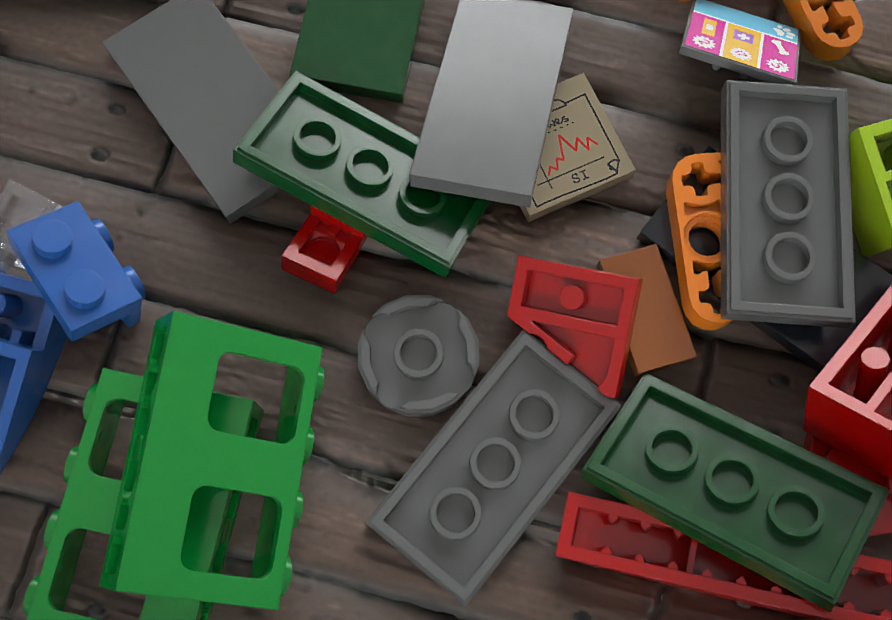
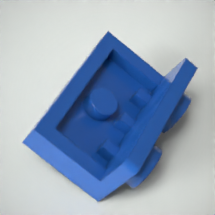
[7,201,146,342]

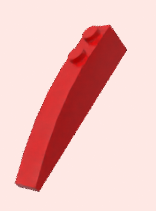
[555,492,892,620]

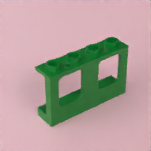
[99,311,324,610]
[23,368,264,620]

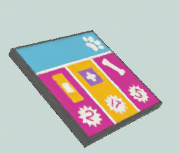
[679,0,801,85]

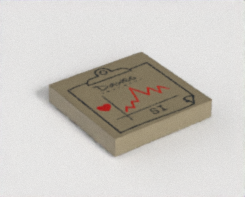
[520,73,636,222]

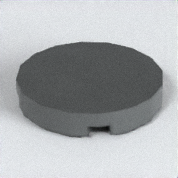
[358,295,480,417]

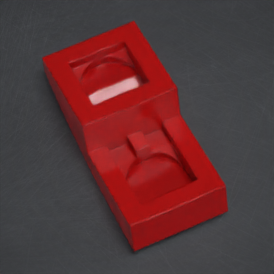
[281,205,368,294]

